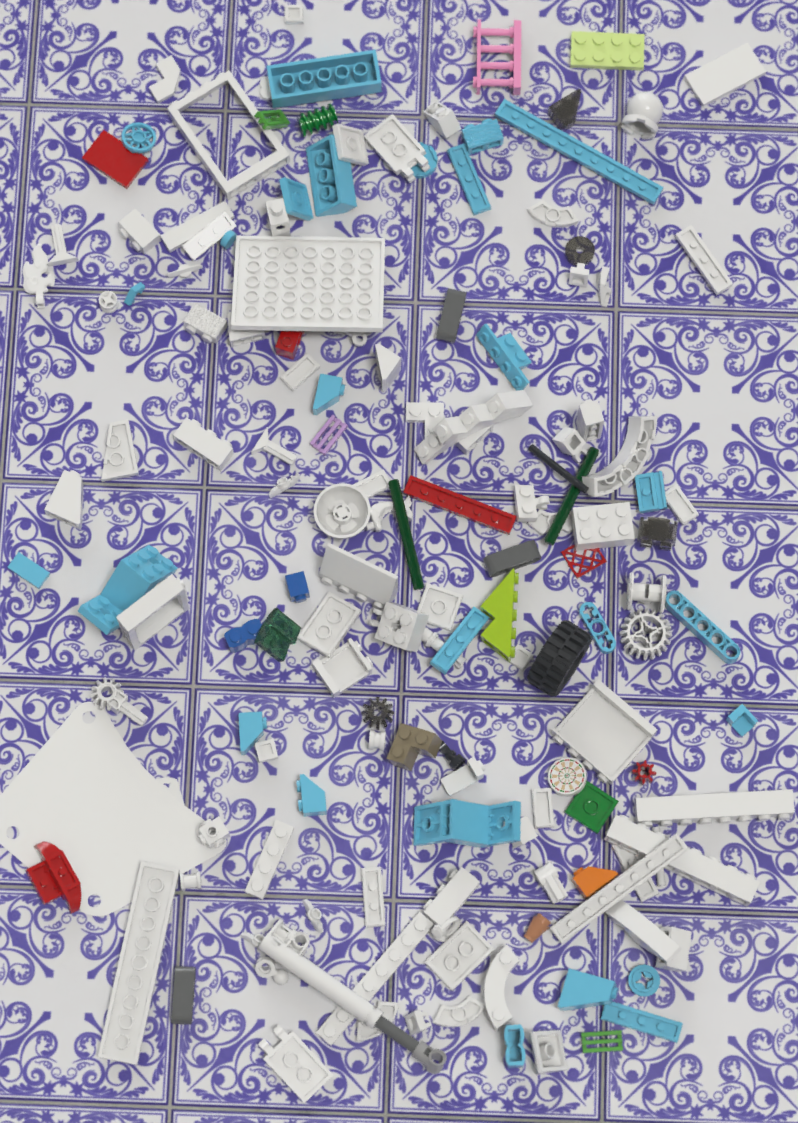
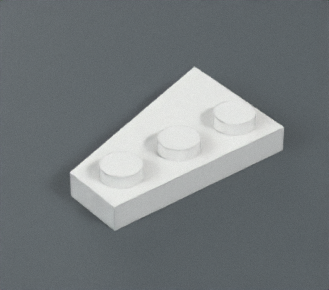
[101,419,139,482]

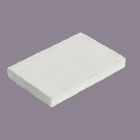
[297,592,361,658]
[424,921,495,991]

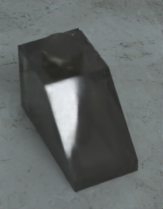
[548,88,581,130]

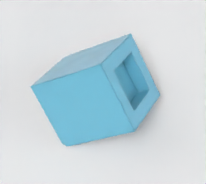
[726,704,758,737]

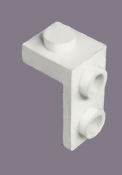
[441,757,485,796]

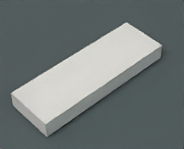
[181,212,236,261]
[361,867,386,928]

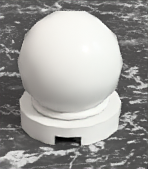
[621,92,663,139]

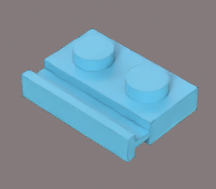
[635,471,668,513]

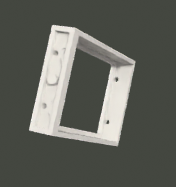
[167,71,290,200]

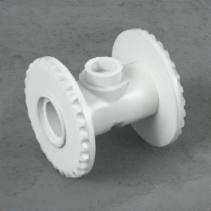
[626,572,667,613]

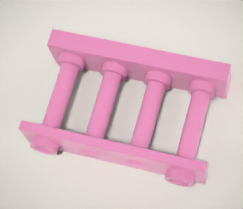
[473,20,521,95]

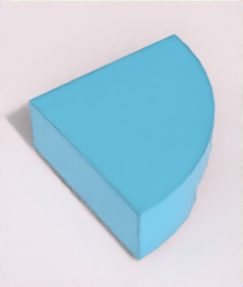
[124,282,145,306]

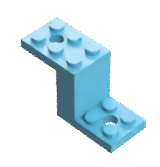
[78,545,178,635]
[413,799,521,848]

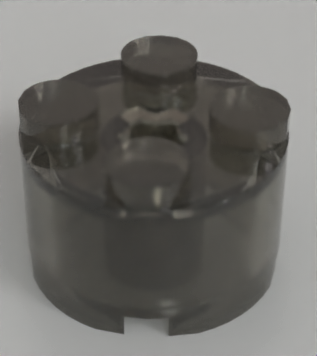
[637,517,678,551]

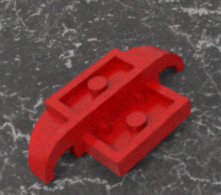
[25,841,82,914]

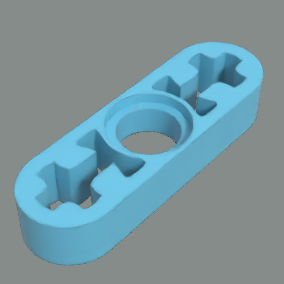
[579,602,616,654]

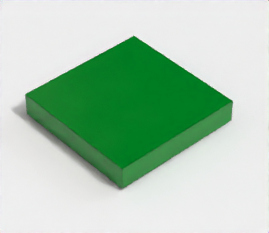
[565,780,619,834]

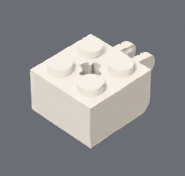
[369,601,429,652]

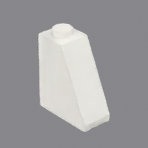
[44,470,83,530]

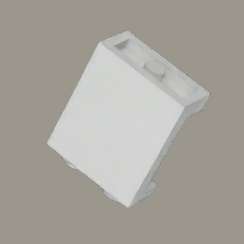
[312,638,373,698]

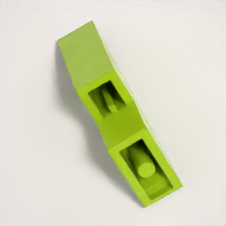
[480,568,519,663]

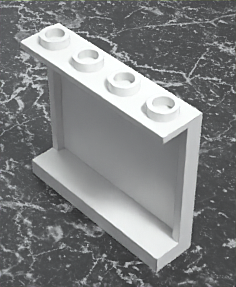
[552,679,658,785]

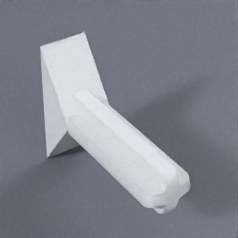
[47,224,78,267]
[251,427,297,465]

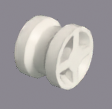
[99,291,119,313]
[369,730,386,751]

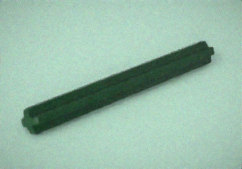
[544,447,599,546]
[388,479,424,590]

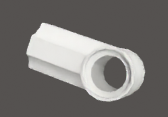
[533,862,568,905]

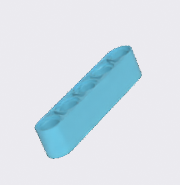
[665,590,740,664]

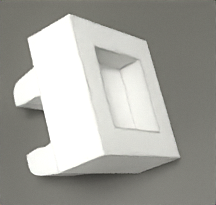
[568,263,589,287]
[404,1010,431,1035]

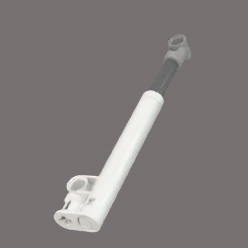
[258,919,447,1074]

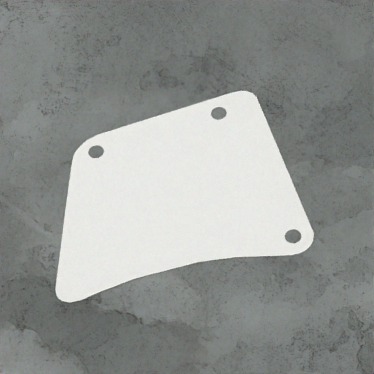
[0,702,227,916]

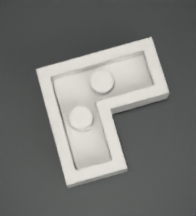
[406,402,444,438]

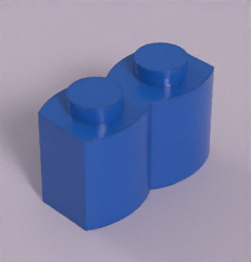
[224,619,266,653]

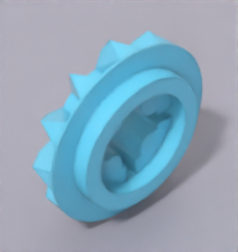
[628,965,660,997]

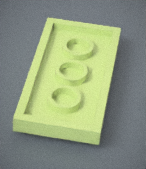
[570,31,645,71]

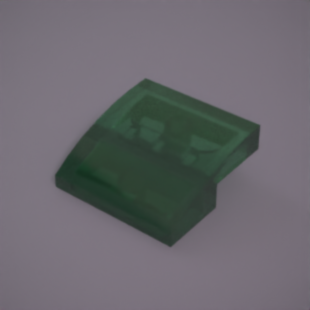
[254,608,301,662]

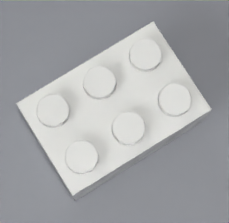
[571,502,635,551]

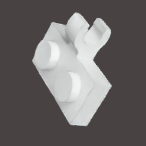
[513,485,550,522]

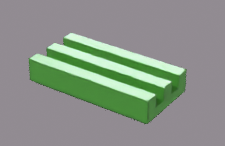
[254,109,290,130]
[581,1030,623,1054]

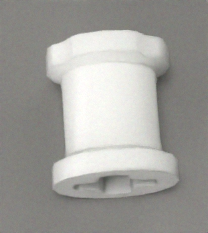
[180,871,202,891]

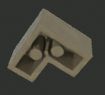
[387,723,442,771]

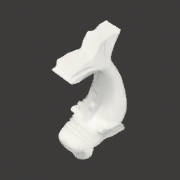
[365,495,413,532]

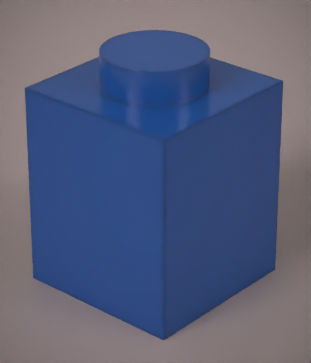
[285,571,310,603]

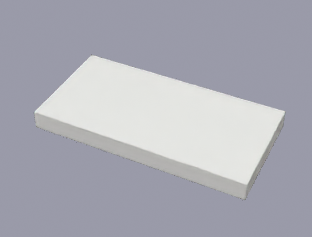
[684,42,766,107]

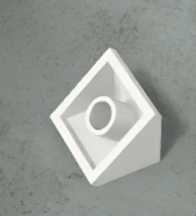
[375,344,401,392]
[529,1030,568,1075]

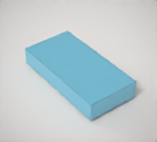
[7,552,50,589]

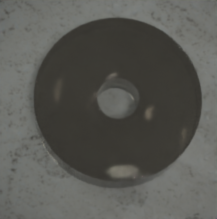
[565,236,595,266]

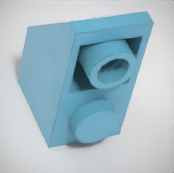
[296,774,327,817]

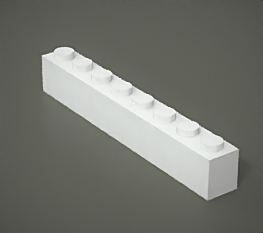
[634,789,795,827]
[604,815,760,907]

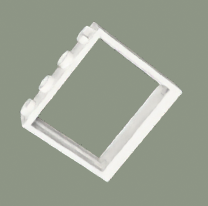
[116,574,190,650]

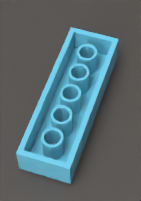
[267,50,382,108]

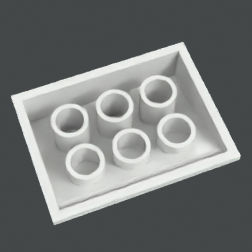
[319,543,398,610]

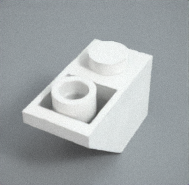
[423,102,461,139]

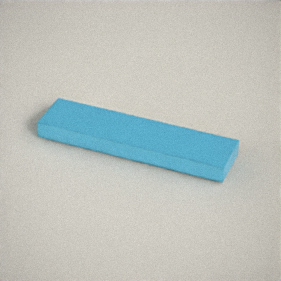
[447,143,491,216]
[429,607,490,675]
[600,1002,683,1043]

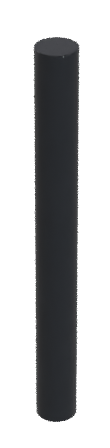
[528,444,589,493]

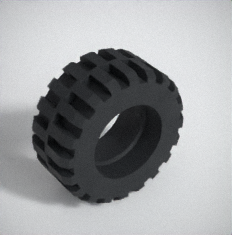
[527,620,592,697]

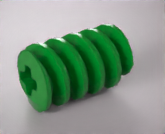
[297,103,338,137]

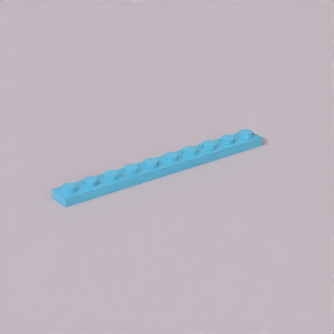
[495,99,664,205]

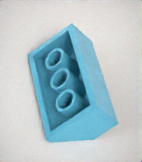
[306,134,357,217]

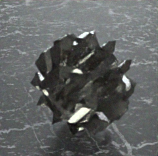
[361,697,394,730]

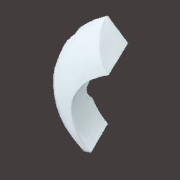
[582,416,657,497]

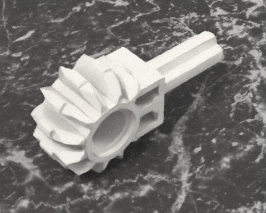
[90,677,148,726]

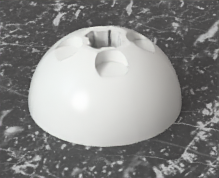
[314,483,371,539]

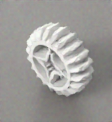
[619,608,672,660]

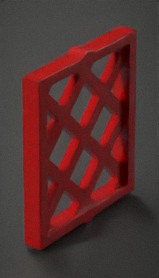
[561,544,607,579]

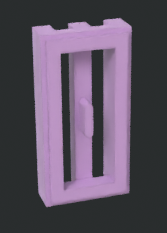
[310,414,348,456]

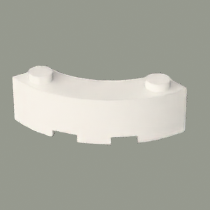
[484,945,520,1031]

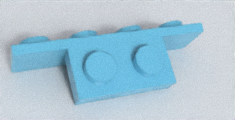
[476,324,531,391]

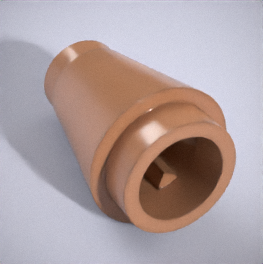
[524,913,551,943]

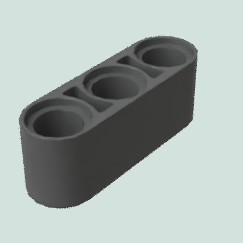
[436,288,467,343]
[483,540,541,577]
[171,966,196,1025]

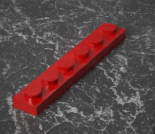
[403,475,517,535]

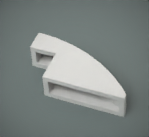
[605,900,681,963]

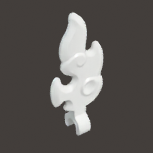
[23,244,55,309]

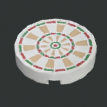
[548,757,587,796]

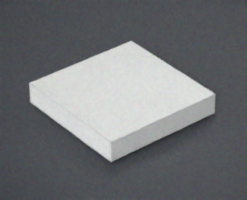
[332,124,369,166]
[417,583,463,632]

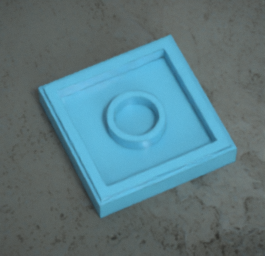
[279,177,313,221]

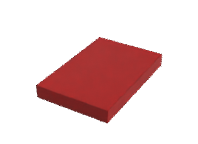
[82,130,149,189]

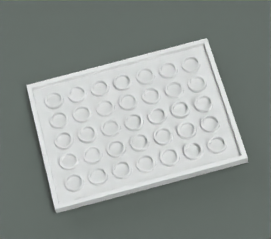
[231,236,385,332]

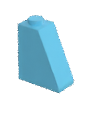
[558,969,619,1011]

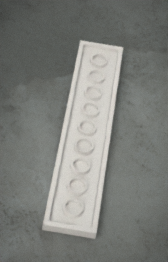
[98,861,180,1065]

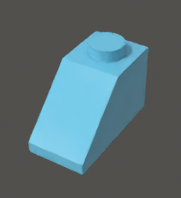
[313,373,346,415]
[238,712,267,755]

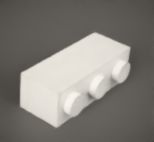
[576,399,604,442]
[173,417,234,471]
[423,867,480,926]

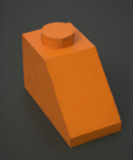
[572,866,618,900]

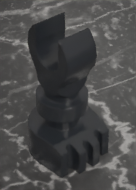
[439,740,466,771]

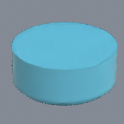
[220,230,237,249]

